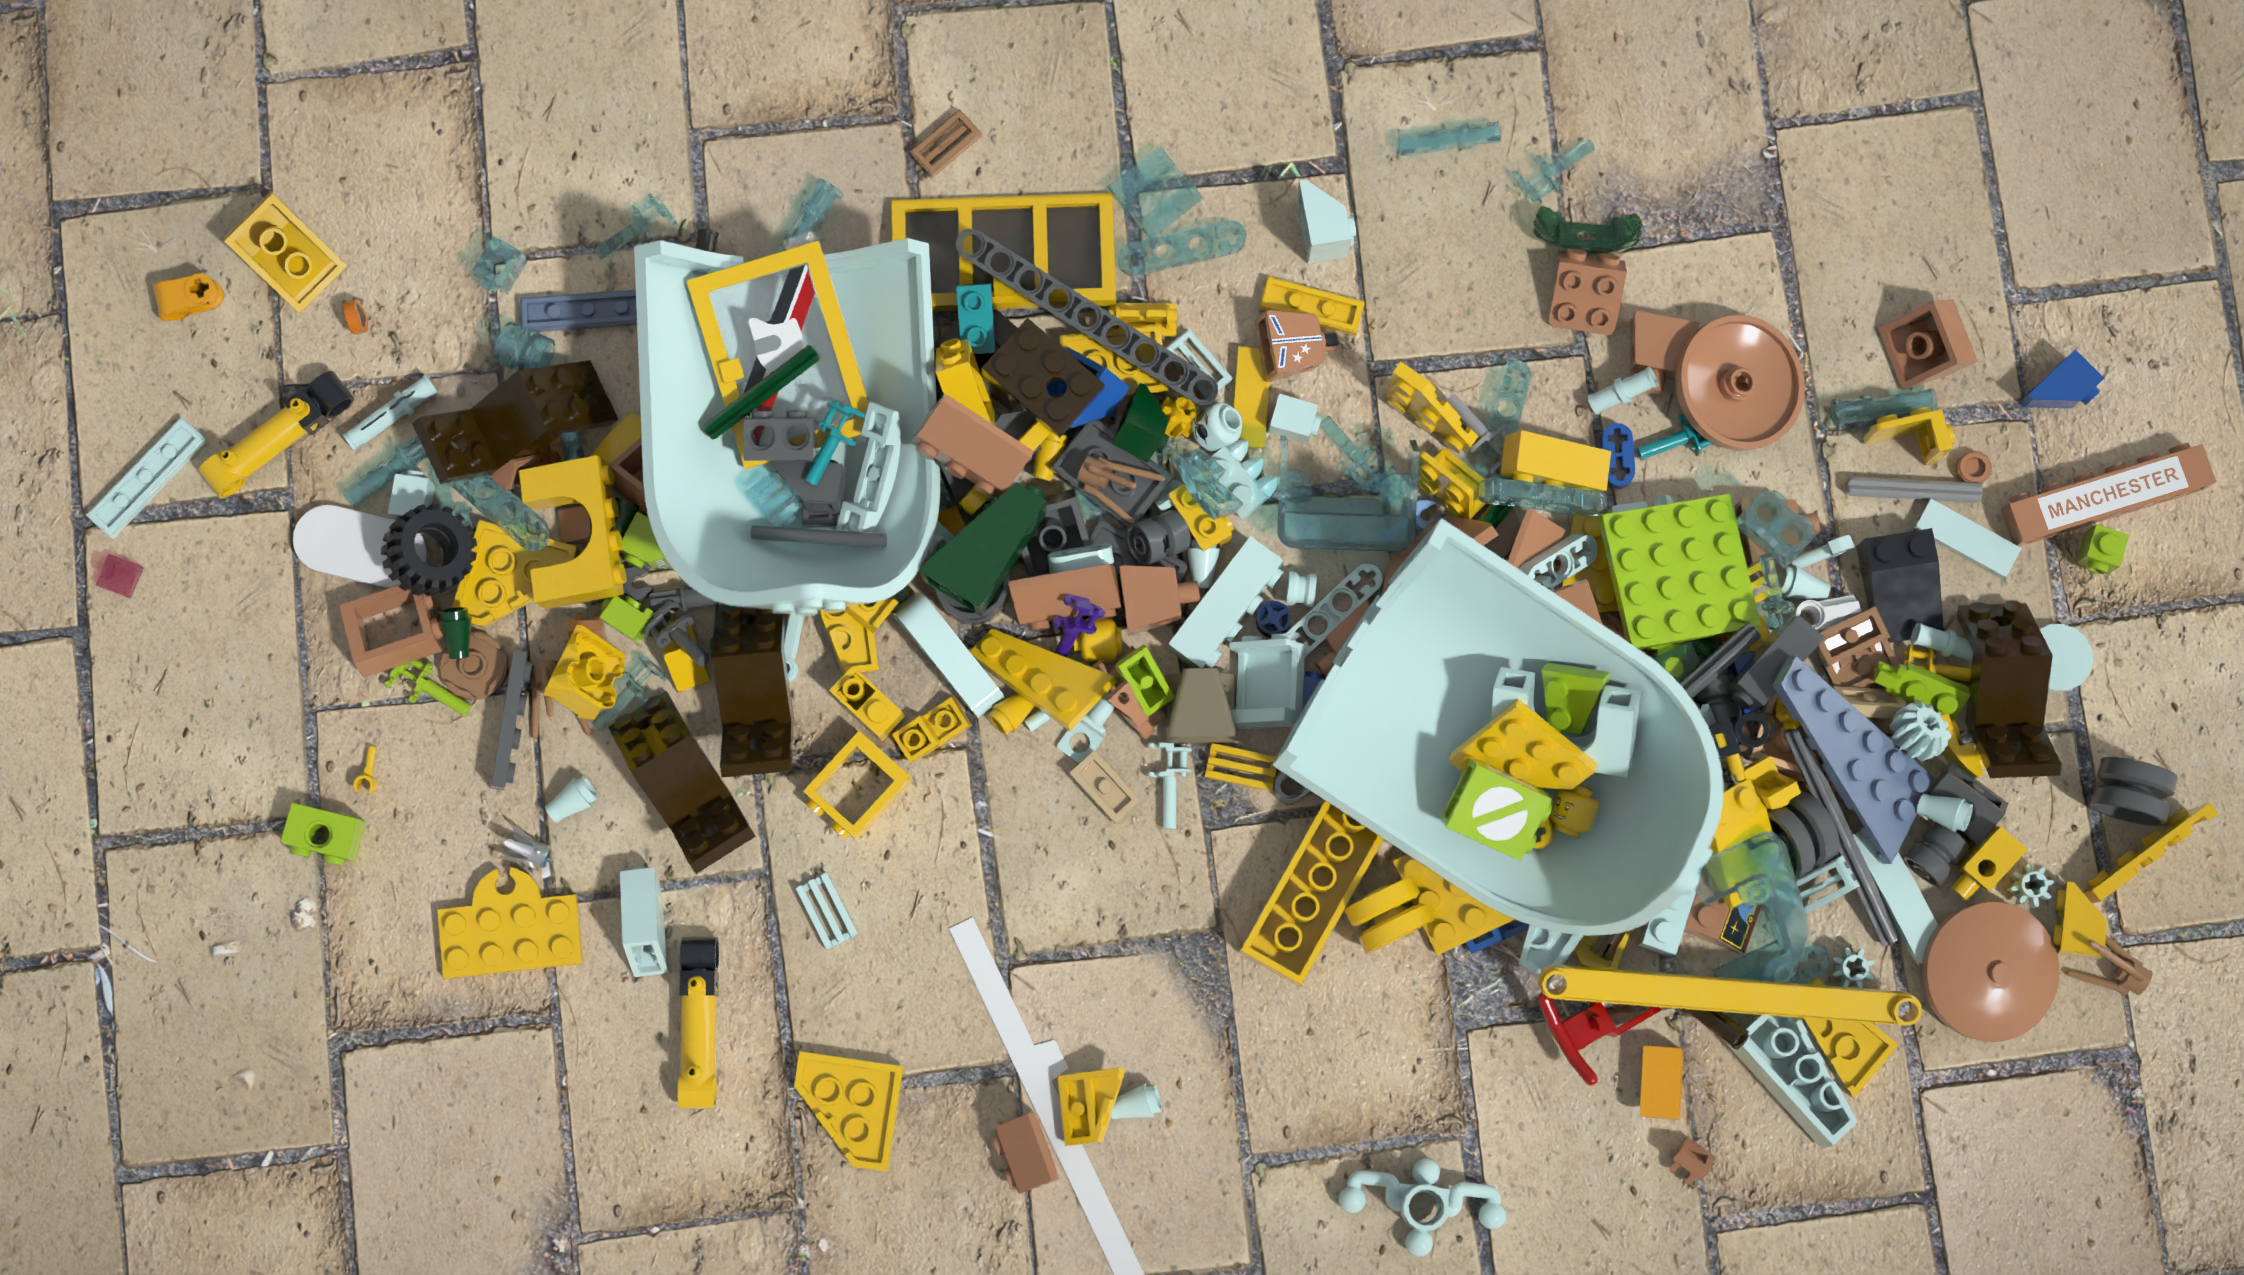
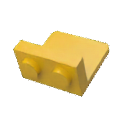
[1863,407,1955,466]
[1417,447,1496,519]

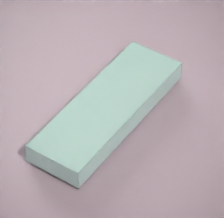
[1913,499,2022,579]

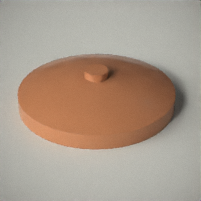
[1675,315,1805,451]
[1922,901,2059,1042]

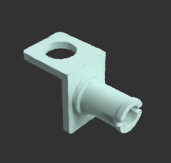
[1057,691,1121,763]

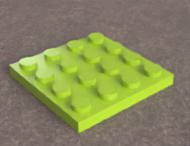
[1598,494,1761,649]

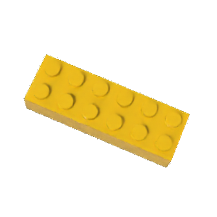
[1240,800,1384,987]

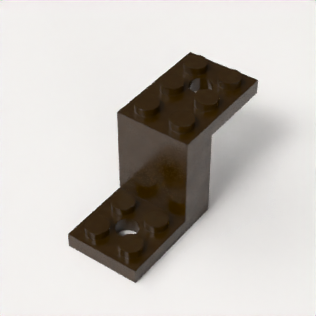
[935,309,1105,438]
[412,360,619,484]
[1957,601,2062,778]
[711,604,794,778]
[608,691,756,874]

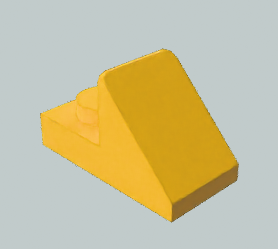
[660,620,711,693]

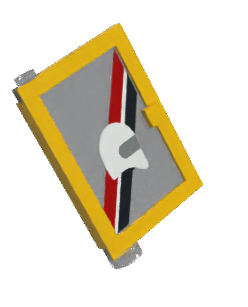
[687,231,869,470]

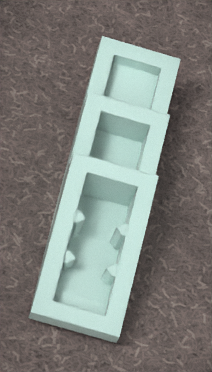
[1853,830,1938,966]

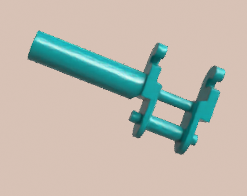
[804,401,866,486]
[1636,414,1720,460]

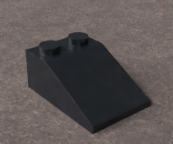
[1856,528,1944,643]

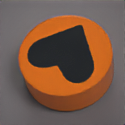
[343,299,368,335]

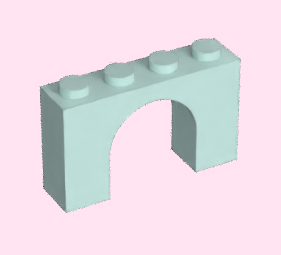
[1491,667,1640,778]

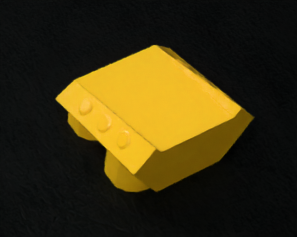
[543,625,626,720]

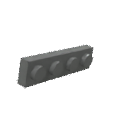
[491,650,533,791]

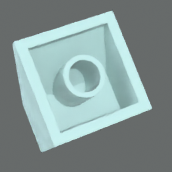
[1296,180,1356,264]

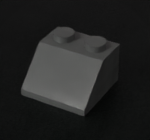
[1022,488,1091,578]

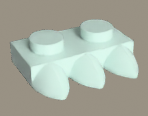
[1199,440,1278,519]

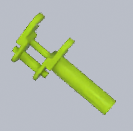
[384,660,472,717]

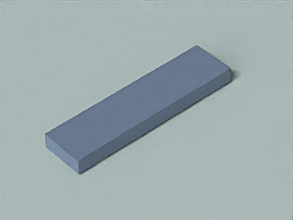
[520,290,637,333]

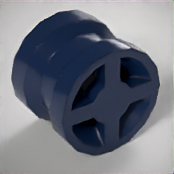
[1256,600,1291,638]

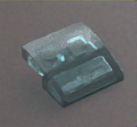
[1107,146,1203,239]
[1174,449,1243,520]

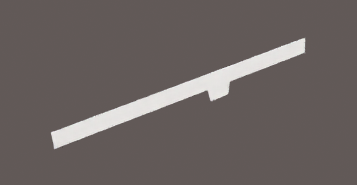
[949,917,1144,1275]

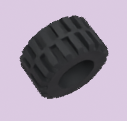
[381,503,477,596]

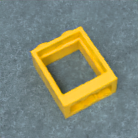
[936,338,995,425]
[803,730,912,841]

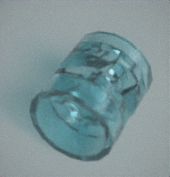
[492,321,555,370]

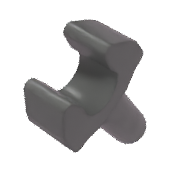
[590,567,653,605]

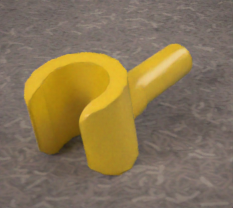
[353,746,378,794]

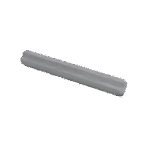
[1846,476,1983,503]

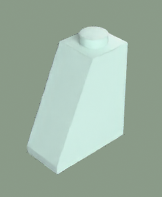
[620,867,669,977]

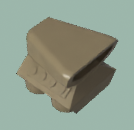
[1165,668,1236,745]

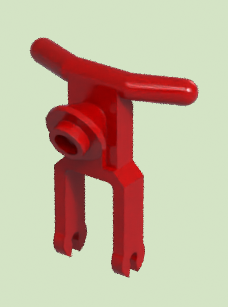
[1537,992,1662,1086]

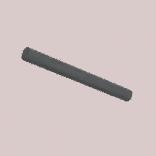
[750,525,887,547]

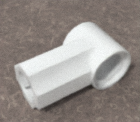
[1788,595,1861,632]

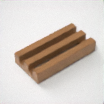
[909,109,982,178]

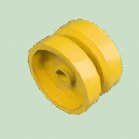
[1344,876,1434,954]

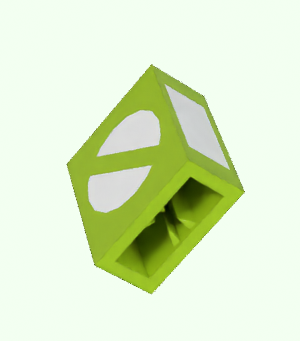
[1440,757,1552,861]

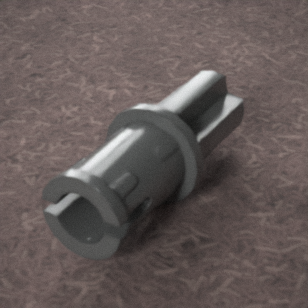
[649,585,719,612]

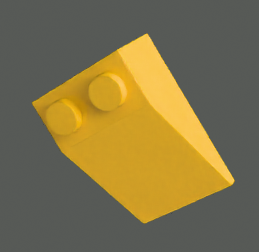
[223,191,347,313]
[1704,778,1783,910]

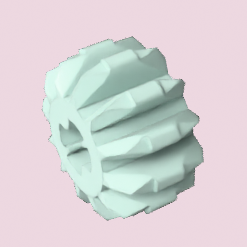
[1889,700,1951,762]

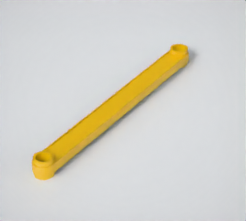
[1538,965,1922,1026]

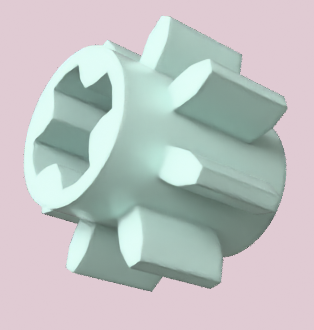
[2007,864,2054,908]
[1830,947,1875,988]

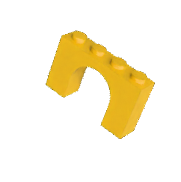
[519,455,627,609]

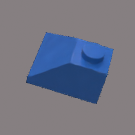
[1046,346,1130,428]

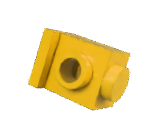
[845,597,899,633]

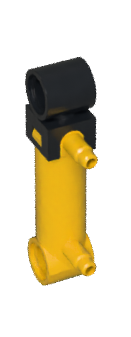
[199,371,354,499]
[1708,710,1777,783]
[677,937,719,1109]

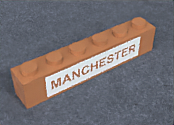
[2001,443,2216,547]

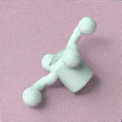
[1339,1158,1506,1257]

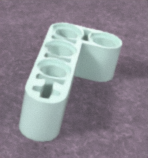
[890,591,1005,718]

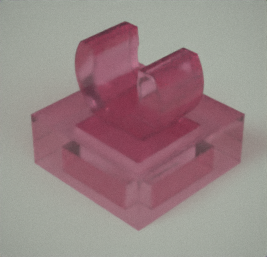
[96,554,144,599]

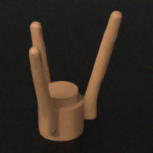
[1077,456,1166,525]
[530,660,592,739]
[2066,935,2153,996]

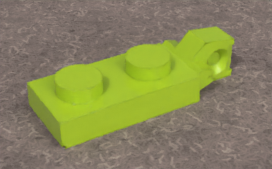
[1873,660,1971,720]

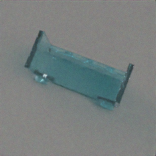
[1277,435,1420,552]
[1694,832,1810,982]

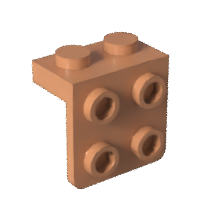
[1548,248,1627,335]

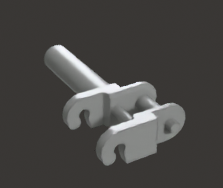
[1447,394,1507,475]

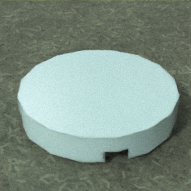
[2040,624,2093,692]

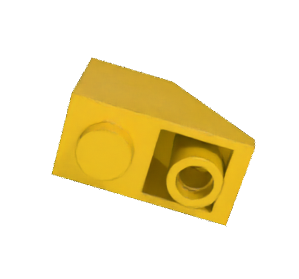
[829,666,905,742]
[2052,882,2107,959]

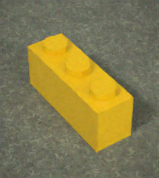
[1500,430,1611,499]

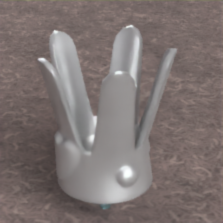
[499,825,554,871]

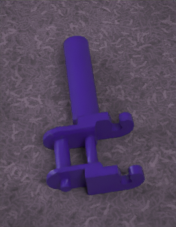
[1053,594,1105,658]

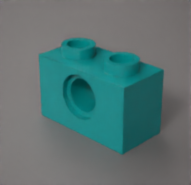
[956,283,996,354]

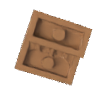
[1816,606,1899,688]

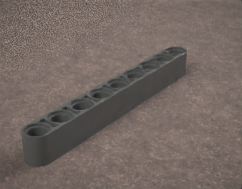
[956,229,1218,405]

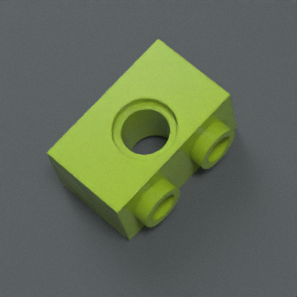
[280,803,366,866]

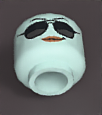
[1192,402,1242,451]

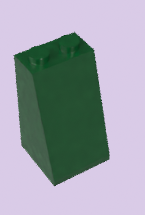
[919,482,1047,617]

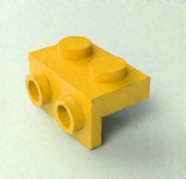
[1169,477,1234,552]

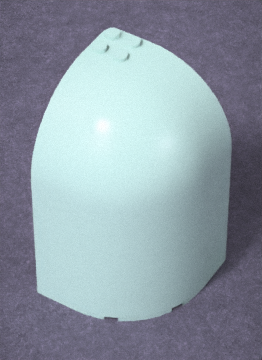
[634,238,940,616]
[1273,518,1723,935]

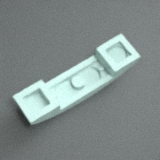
[836,402,901,533]

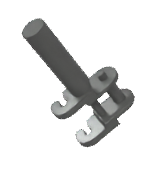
[644,601,710,666]

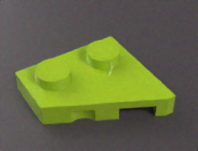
[1541,663,1610,735]

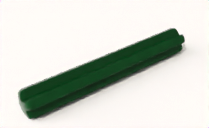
[703,345,820,440]

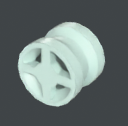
[1286,571,1317,608]

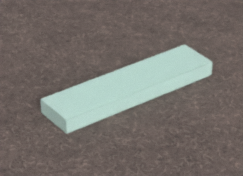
[86,417,208,539]

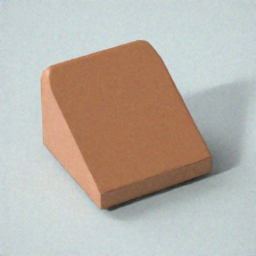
[491,455,540,490]
[558,505,592,544]

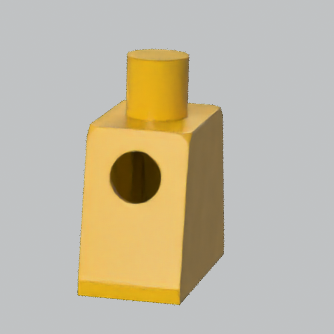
[1951,826,2028,901]

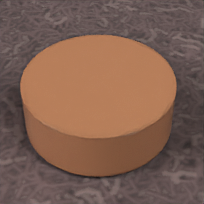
[1955,451,1992,484]

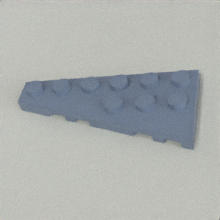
[1772,656,1935,864]

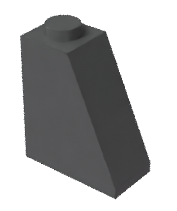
[1726,615,1825,711]

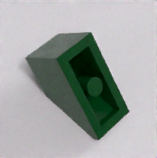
[1112,382,1169,463]

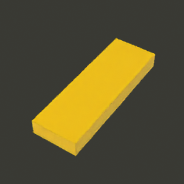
[1258,276,1365,336]
[1234,347,1269,450]

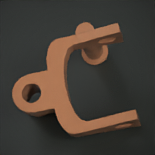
[1092,645,1166,740]

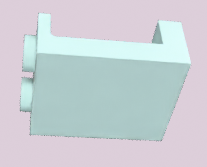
[1229,634,1305,729]

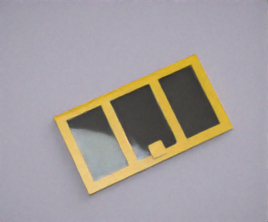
[890,193,1116,311]

